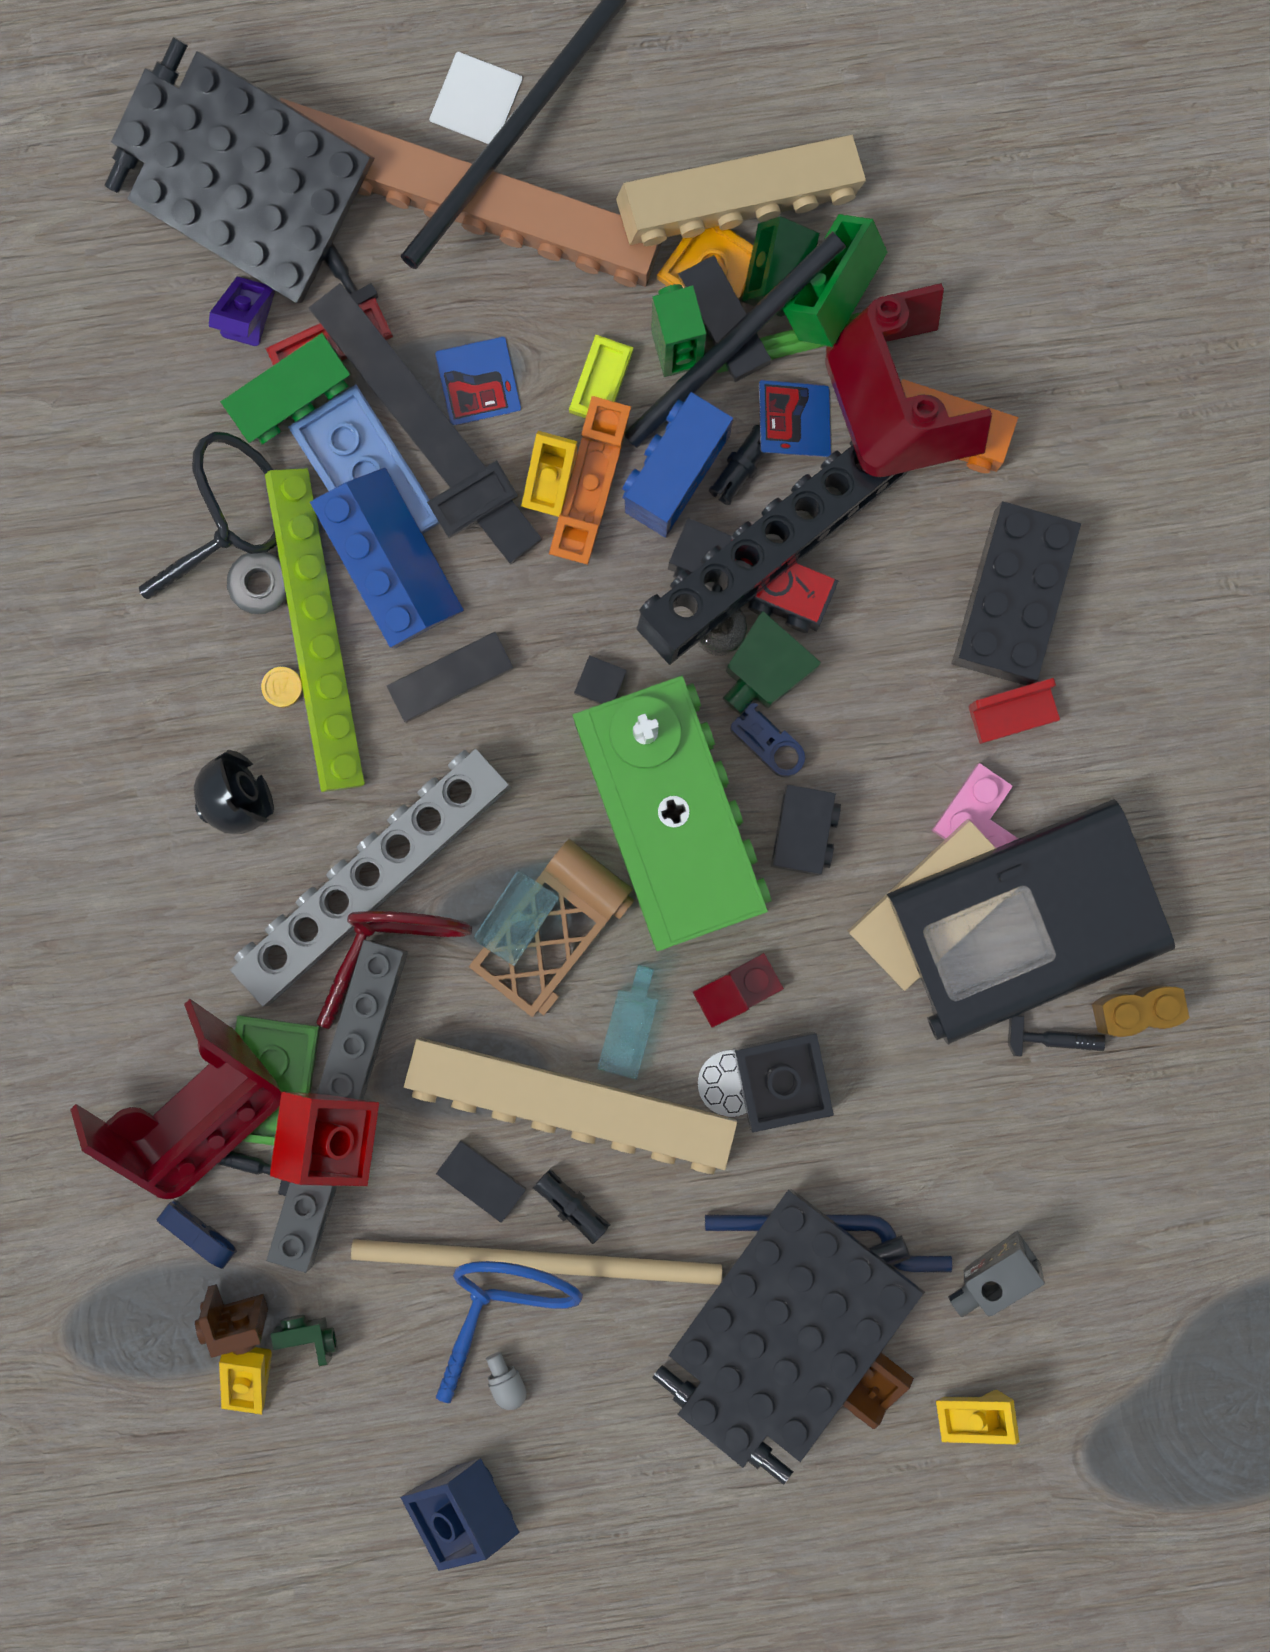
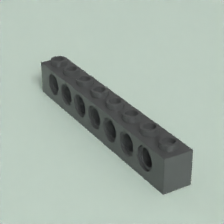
[266,940,408,1273]

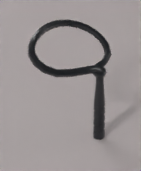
[139,432,277,599]

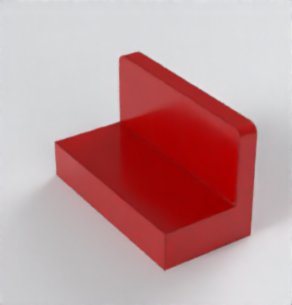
[968,678,1060,744]

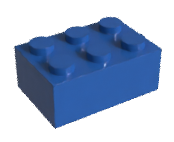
[622,392,733,538]

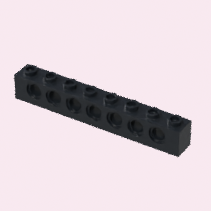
[636,440,908,665]

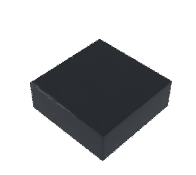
[574,655,627,704]

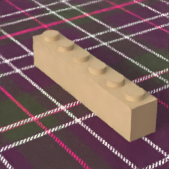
[616,135,866,246]

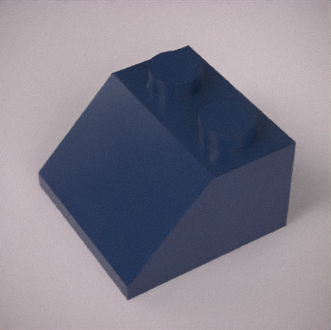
[400,1458,520,1571]

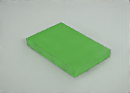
[235,1015,320,1146]

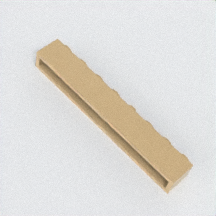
[404,1037,737,1175]

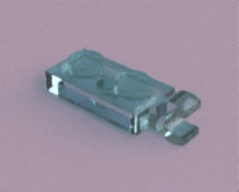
[597,965,658,1080]

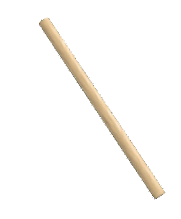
[351,1239,722,1285]

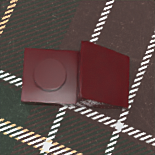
[692,953,784,1028]

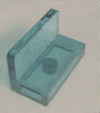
[474,870,559,966]

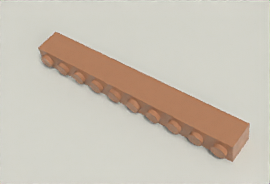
[280,98,662,287]

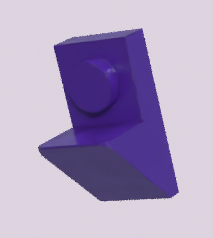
[209,276,275,346]

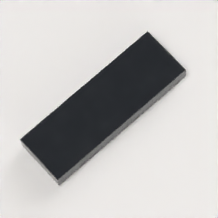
[678,255,771,382]
[387,632,514,723]

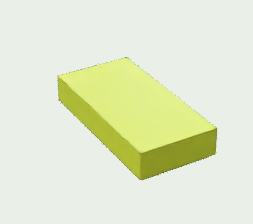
[569,334,633,418]

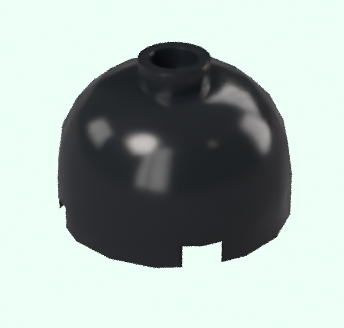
[194,750,274,834]

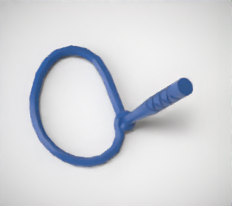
[436,1261,583,1403]

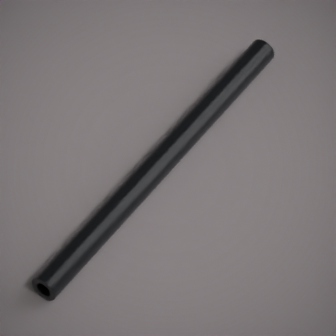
[625,231,847,448]

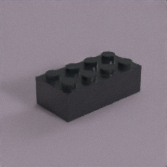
[951,501,1081,686]

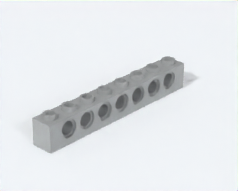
[230,749,511,1007]

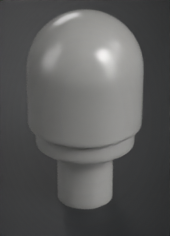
[486,1352,527,1410]

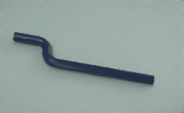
[705,1215,952,1272]

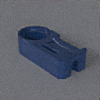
[730,703,805,777]
[156,1200,237,1269]

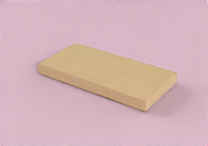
[847,819,1016,991]

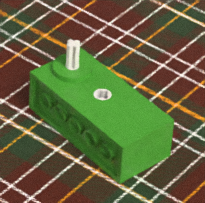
[572,675,772,951]

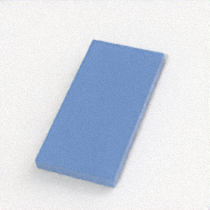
[288,385,440,534]

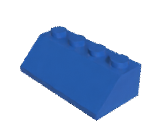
[310,467,464,649]

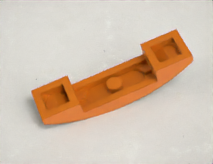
[549,396,631,565]

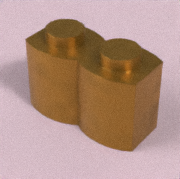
[1092,986,1190,1037]

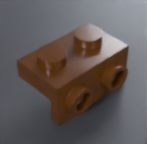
[195,1284,268,1358]
[843,1352,914,1429]

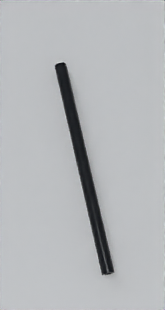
[401,0,626,269]

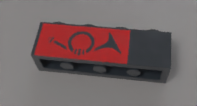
[668,518,839,633]

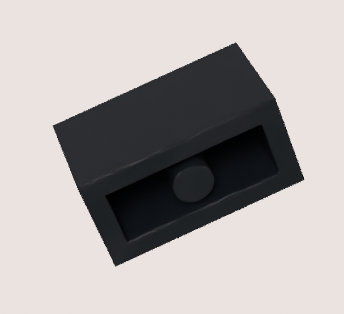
[771,785,841,875]

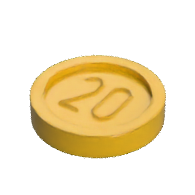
[261,667,303,708]

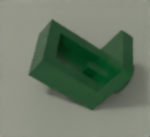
[270,1315,337,1367]

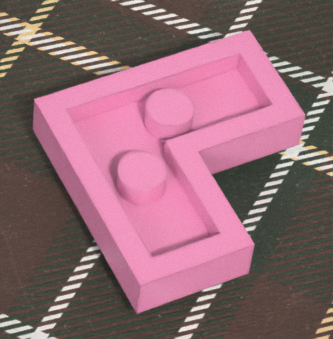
[931,763,1018,848]

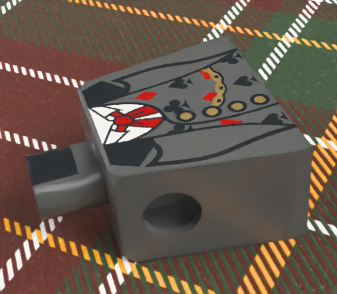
[948,1231,1045,1317]

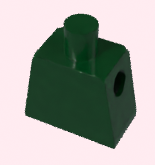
[722,611,821,714]

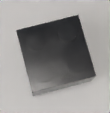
[733,1031,834,1133]

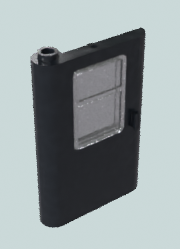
[887,799,1175,1044]

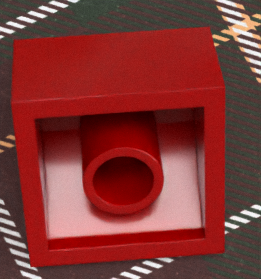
[270,1091,379,1186]

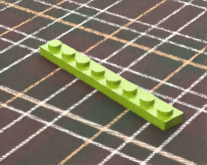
[265,468,365,792]

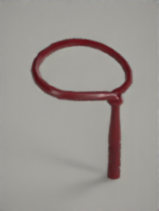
[316,911,472,1029]

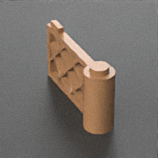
[469,839,635,1017]

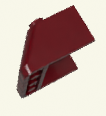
[825,283,992,477]
[70,999,281,1199]

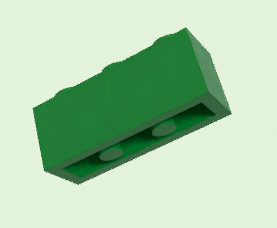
[783,214,888,347]
[651,284,706,377]
[220,333,351,445]

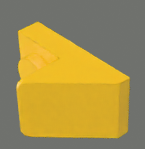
[521,431,578,517]
[219,1347,272,1415]
[936,1390,1020,1444]

